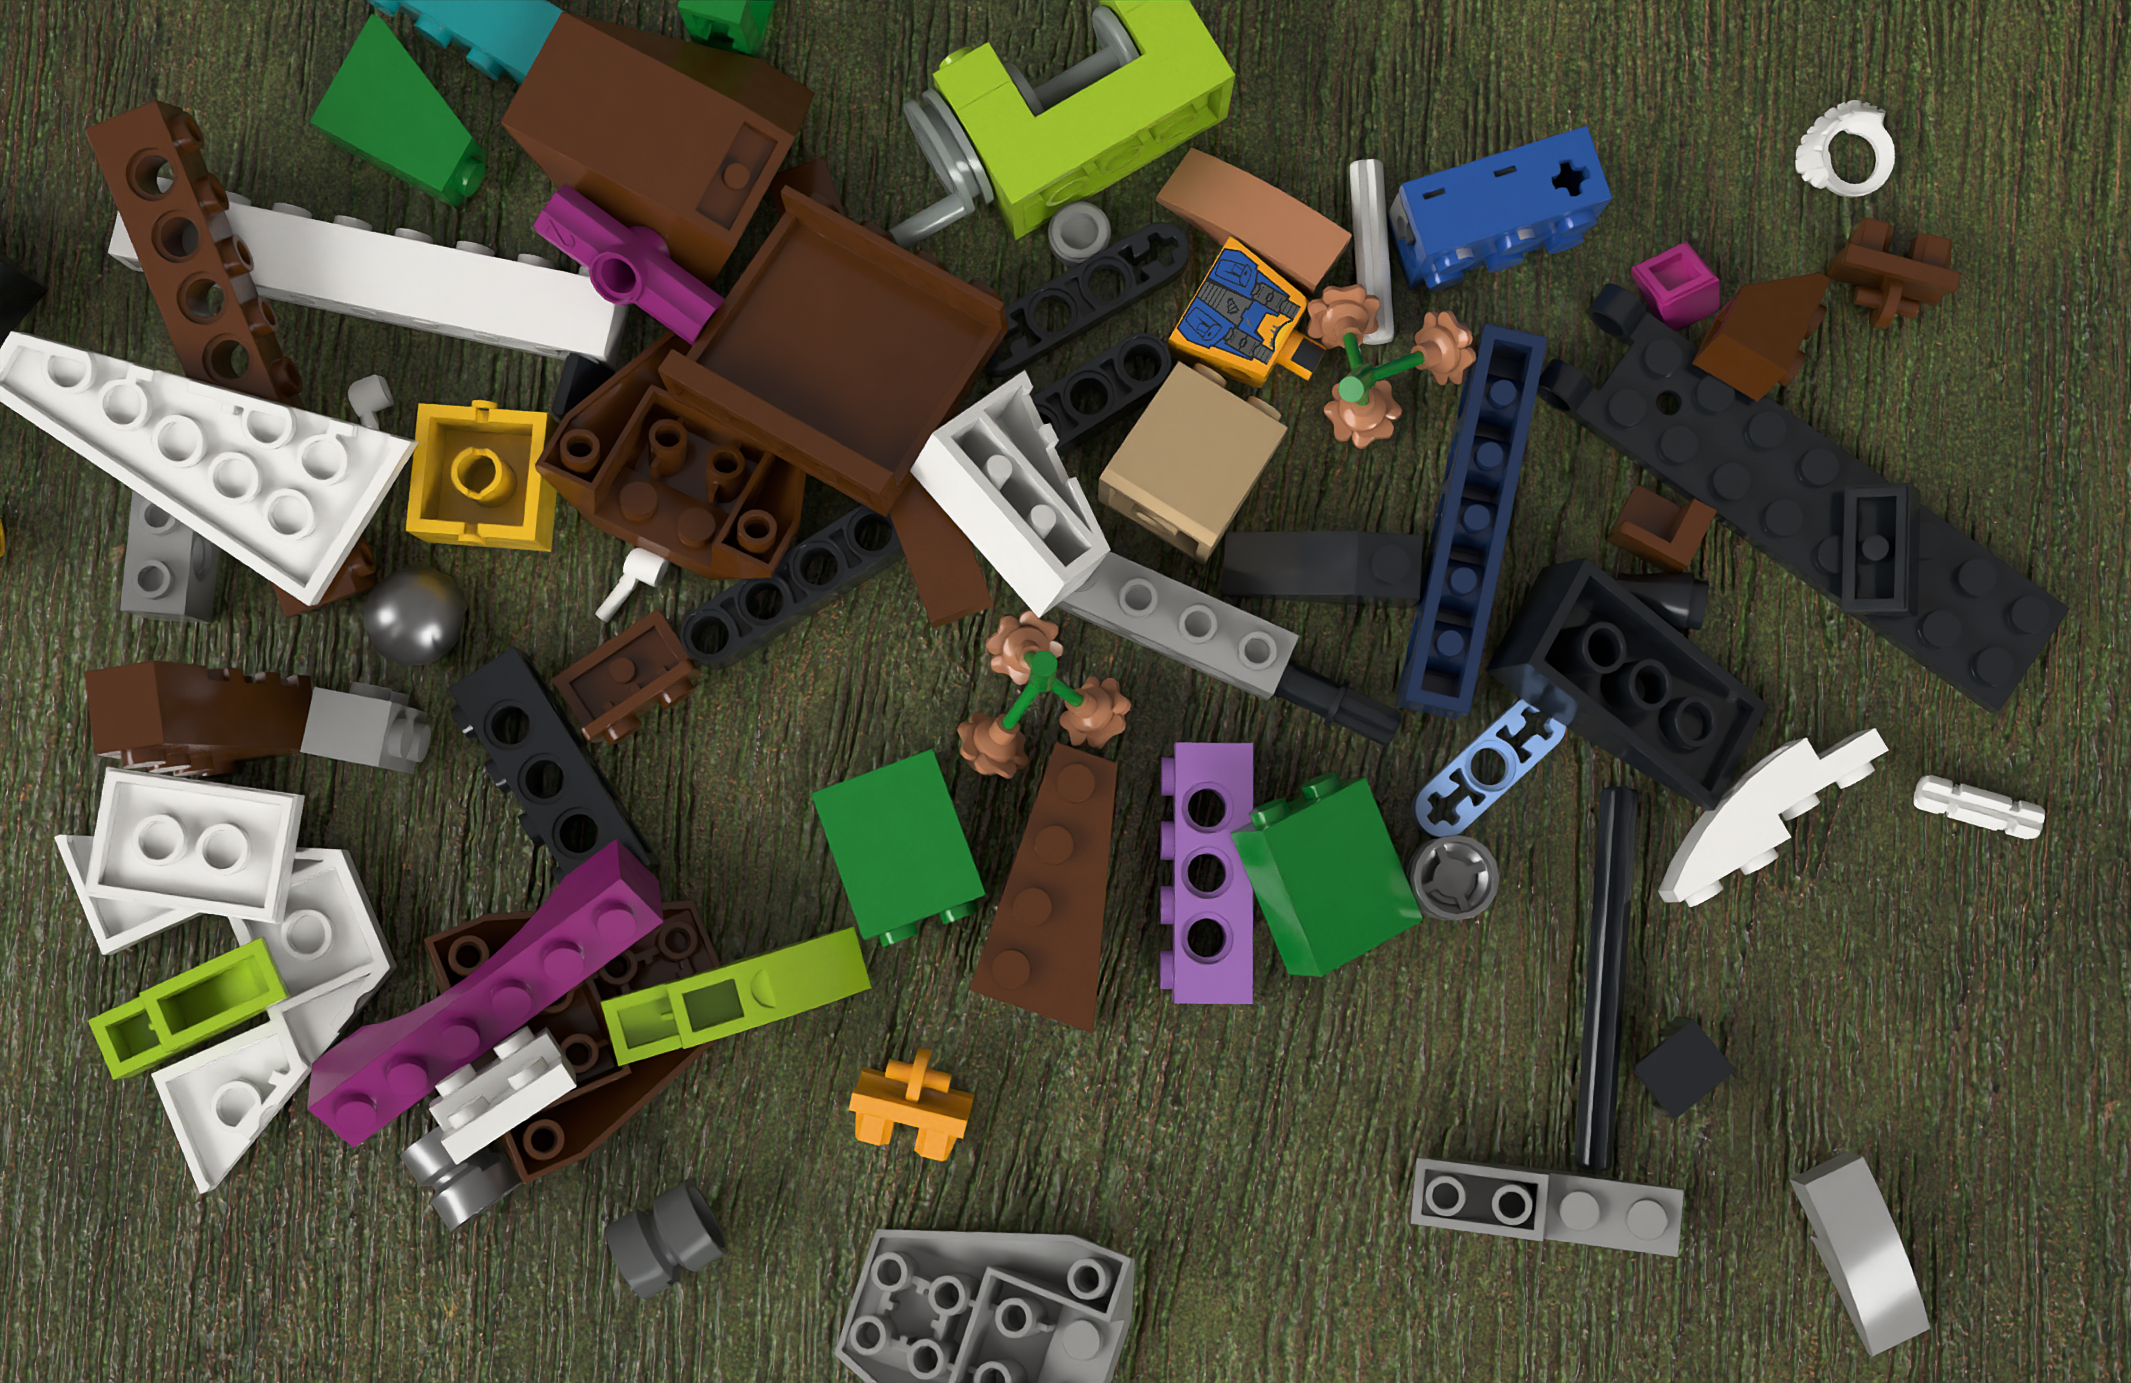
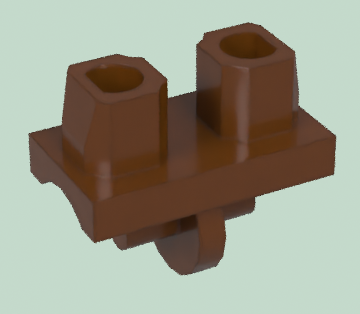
[1826,217,1961,330]

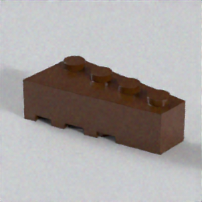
[84,660,312,780]
[969,742,1117,1033]

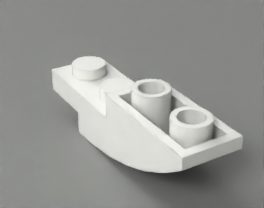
[1658,728,1888,907]

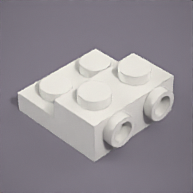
[429,1026,577,1165]

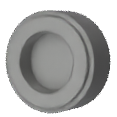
[1048,201,1111,268]

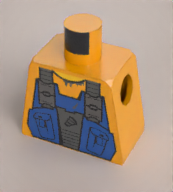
[1168,237,1327,388]

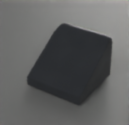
[552,352,616,421]

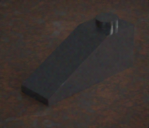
[1221,531,1423,609]

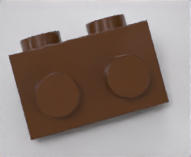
[551,608,703,746]

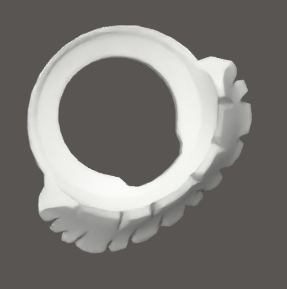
[1795,100,1895,198]

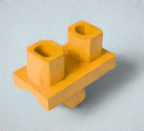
[849,1047,975,1162]

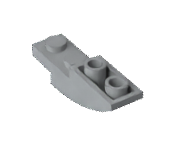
[1411,1157,1684,1257]

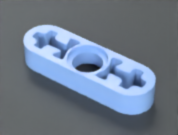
[1411,699,1566,838]

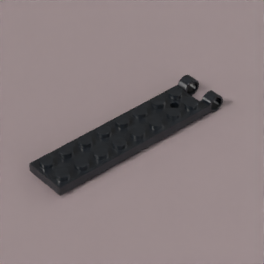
[1536,283,2070,713]

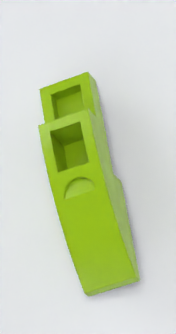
[601,926,871,1066]

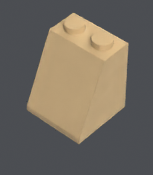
[1098,361,1288,566]

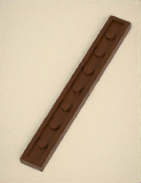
[768,157,994,629]

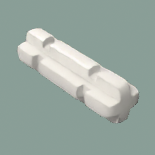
[1913,775,2045,839]

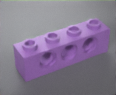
[1159,742,1253,1004]

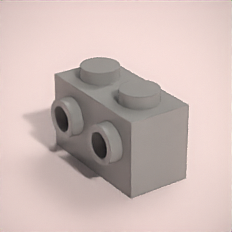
[300,681,431,774]

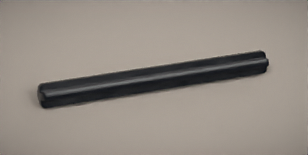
[1574,786,1639,1171]

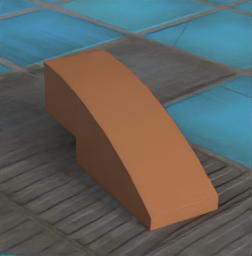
[1156,147,1352,298]

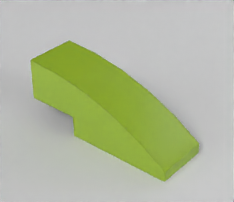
[88,937,290,1080]

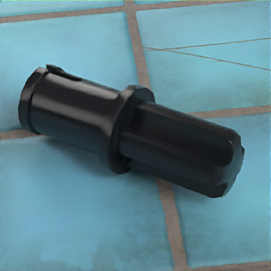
[1274,659,1402,746]

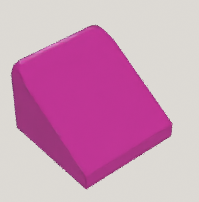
[1631,241,1720,332]

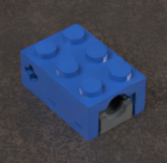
[1387,126,1612,291]

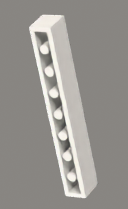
[108,177,630,371]

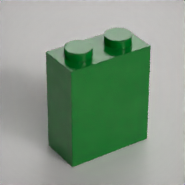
[811,749,988,947]
[1230,772,1423,977]

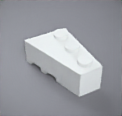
[910,370,1111,618]

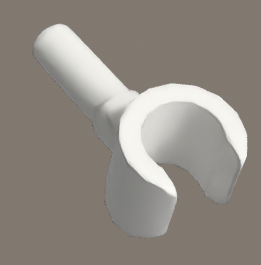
[348,374,394,430]
[595,548,671,623]

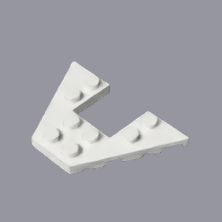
[54,834,397,1194]

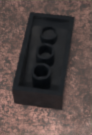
[1485,557,1769,811]

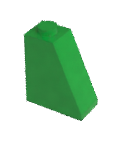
[309,14,487,210]

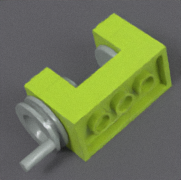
[889,0,1235,250]

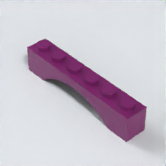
[308,839,664,1148]

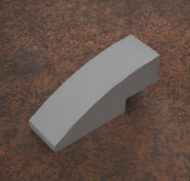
[1789,1152,1930,1357]

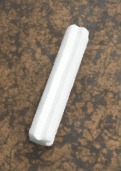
[1349,159,1394,345]

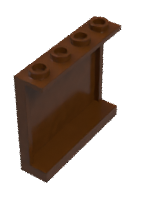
[658,185,1008,517]

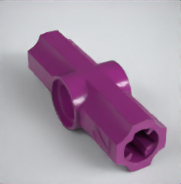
[533,184,725,346]

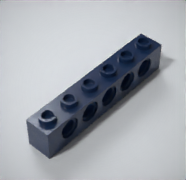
[1395,324,1548,720]

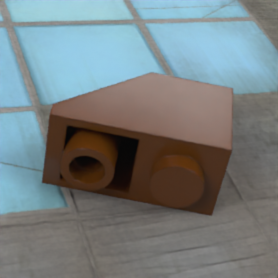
[1692,272,1831,402]

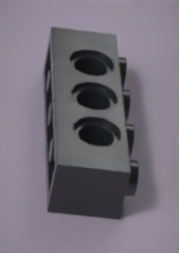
[448,646,661,885]

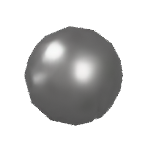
[364,567,467,666]

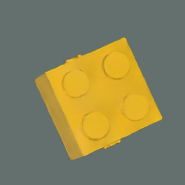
[406,400,559,552]

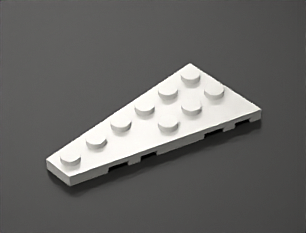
[0,331,419,606]

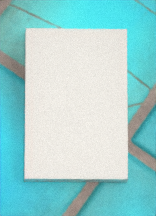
[84,767,305,923]

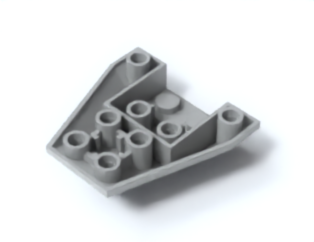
[834,1229,1135,1383]

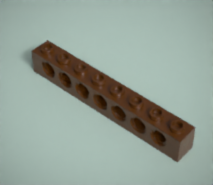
[85,100,377,618]

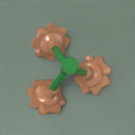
[1306,283,1477,449]
[957,609,1131,779]

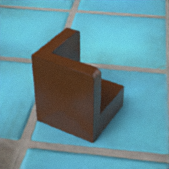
[1606,486,1717,573]

